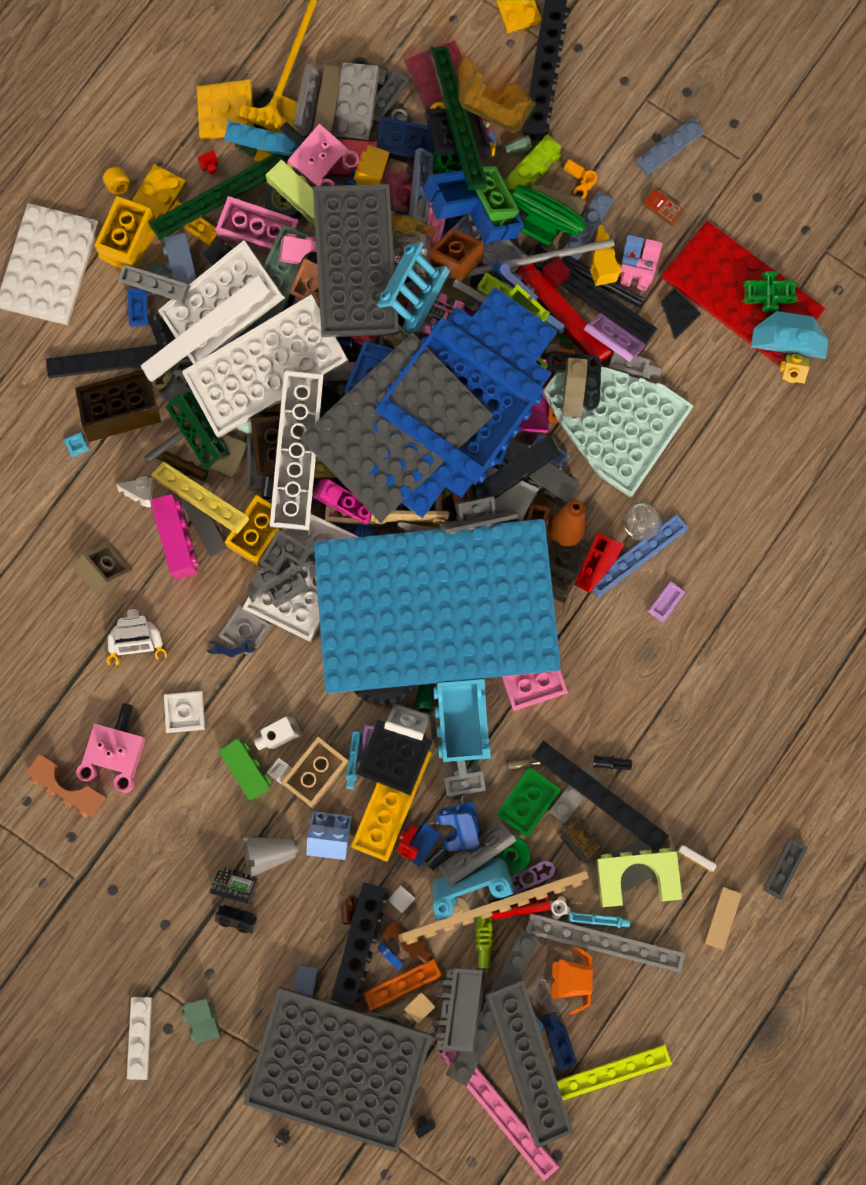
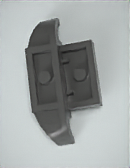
[247,554,315,608]

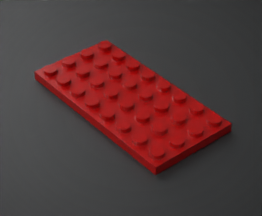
[661,221,826,367]

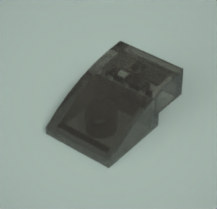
[548,540,590,603]

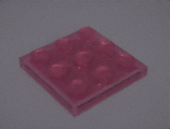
[404,40,476,109]

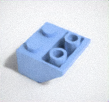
[306,811,352,860]

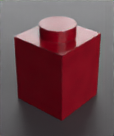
[542,257,570,288]

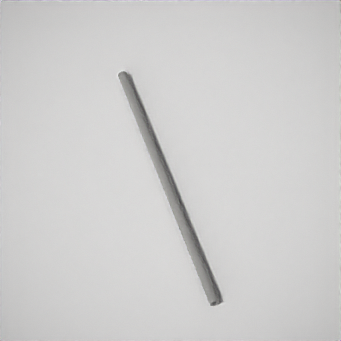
[403,239,614,289]

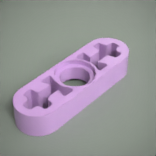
[509,861,555,896]

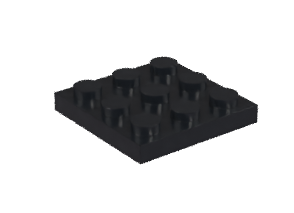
[424,107,491,156]
[356,720,433,796]

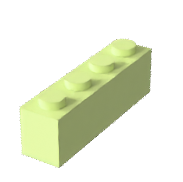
[266,160,315,226]

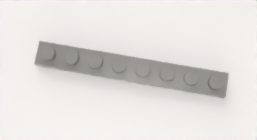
[526,913,685,973]

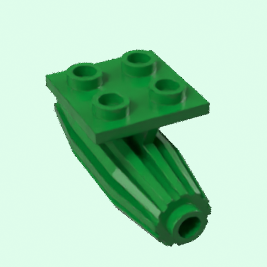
[512,184,587,246]

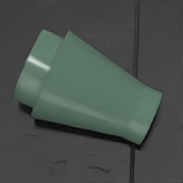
[505,134,533,155]

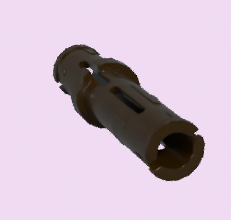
[156,450,209,482]

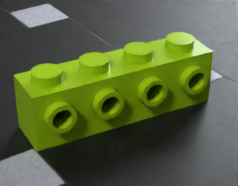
[504,135,561,196]

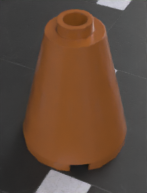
[547,500,585,546]

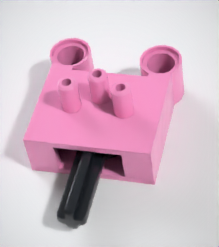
[280,122,359,186]
[76,703,146,793]

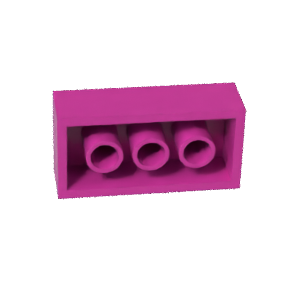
[151,494,199,580]

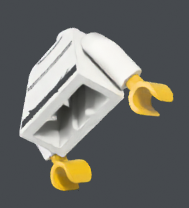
[107,609,167,665]

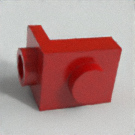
[397,825,419,860]

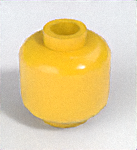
[103,166,130,194]

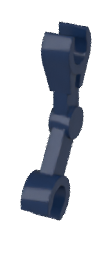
[207,640,257,657]

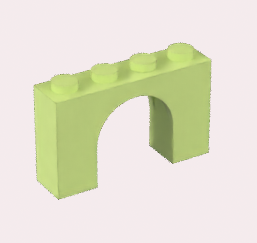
[596,848,682,907]

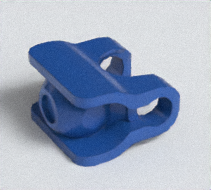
[435,802,482,851]

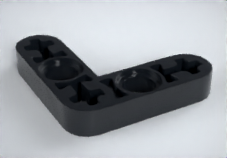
[546,353,601,411]

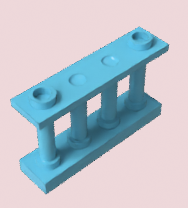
[377,242,450,333]

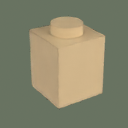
[404,991,435,1024]

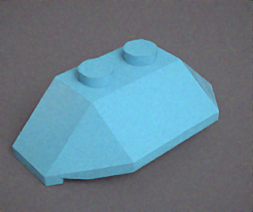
[751,311,828,359]

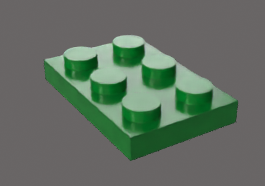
[495,767,561,838]

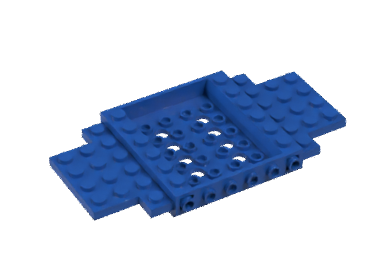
[368,287,557,518]

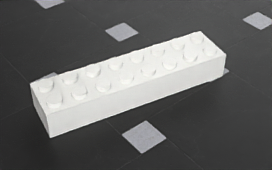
[269,371,323,531]

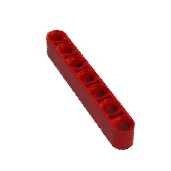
[515,263,611,366]

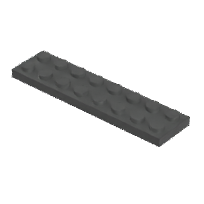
[485,979,573,1149]

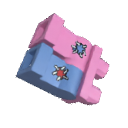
[619,235,663,291]

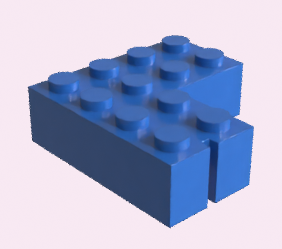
[423,165,524,244]

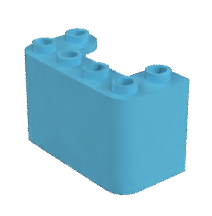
[433,679,491,762]

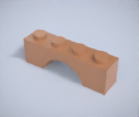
[26,754,107,818]

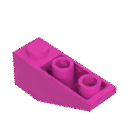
[312,479,371,525]

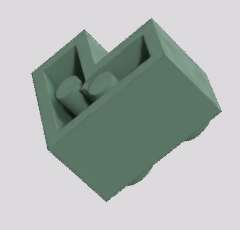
[181,997,222,1044]

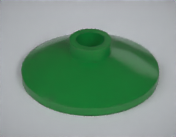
[492,836,530,875]

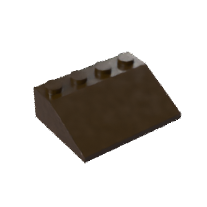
[75,370,162,442]
[250,410,327,476]

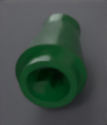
[414,684,434,712]

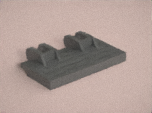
[432,969,486,1053]

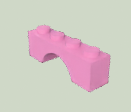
[279,234,316,264]

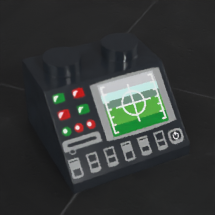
[209,868,258,904]

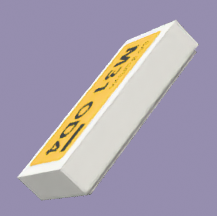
[677,845,717,872]

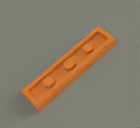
[362,958,442,1011]

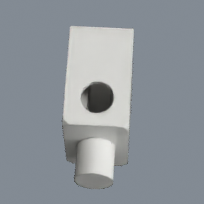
[254,717,303,750]

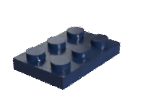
[376,116,433,161]

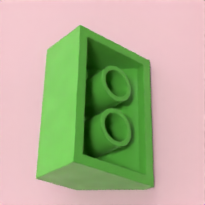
[475,166,519,226]

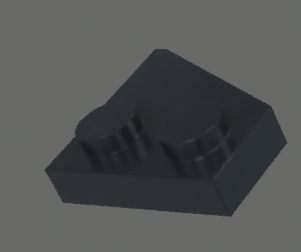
[661,289,701,340]

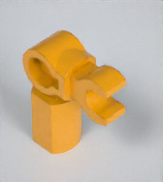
[563,159,597,200]

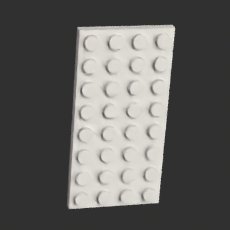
[182,294,349,438]

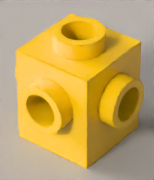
[779,354,809,384]

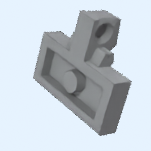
[444,760,486,797]

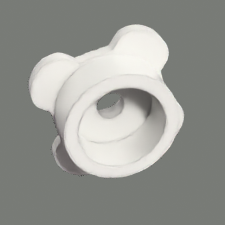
[550,896,570,920]

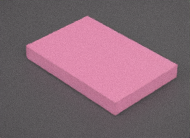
[501,670,568,711]

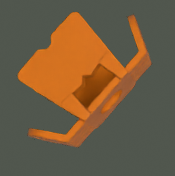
[551,946,593,1015]

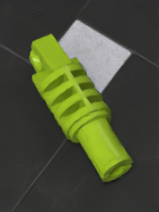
[475,916,493,968]

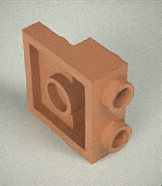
[290,258,320,307]

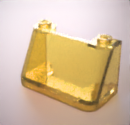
[458,56,536,132]

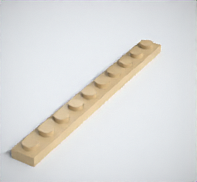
[398,871,589,945]

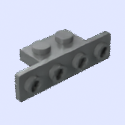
[440,494,518,534]

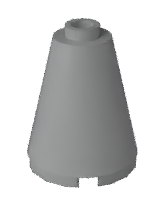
[243,837,299,877]

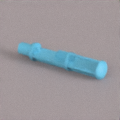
[345,731,363,789]
[569,911,630,928]

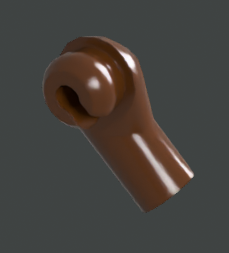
[341,895,358,925]

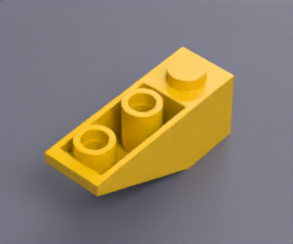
[590,225,621,286]

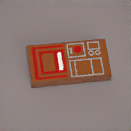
[643,189,684,226]

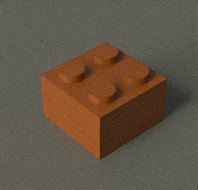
[430,227,484,281]

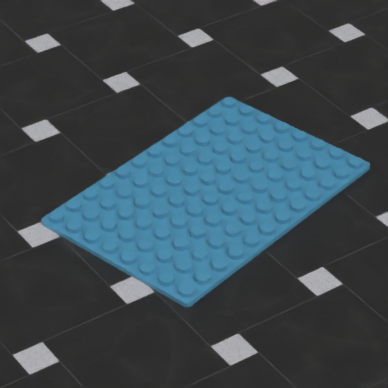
[314,519,561,693]

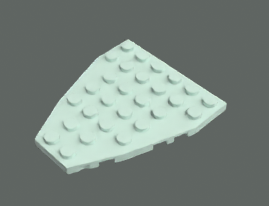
[543,361,694,498]

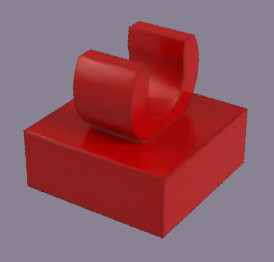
[197,150,219,176]

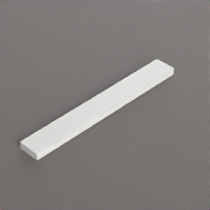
[141,275,270,382]

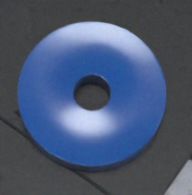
[377,941,404,970]

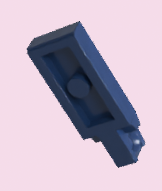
[543,1012,577,1071]

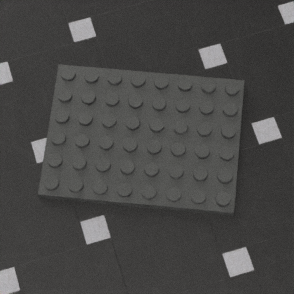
[300,332,493,523]
[244,987,433,1153]

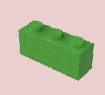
[218,739,271,802]

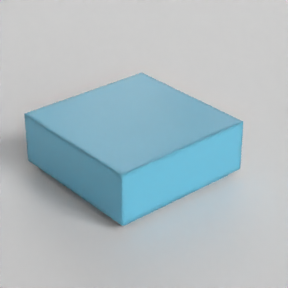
[64,432,89,458]

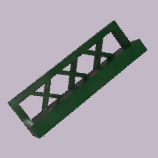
[165,392,230,469]

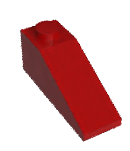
[574,533,624,593]

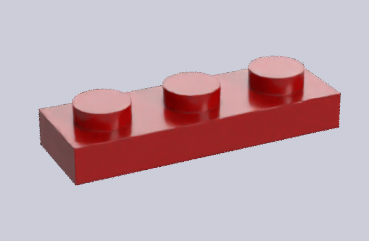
[489,893,551,920]

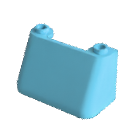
[432,858,517,921]

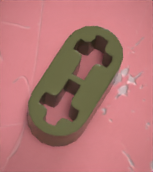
[151,362,180,391]

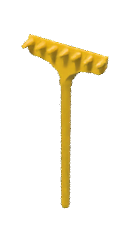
[237,0,317,134]

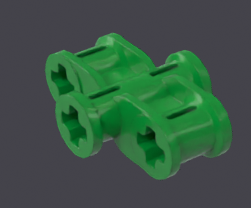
[743,271,797,313]

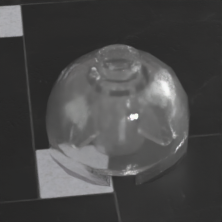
[624,502,662,541]

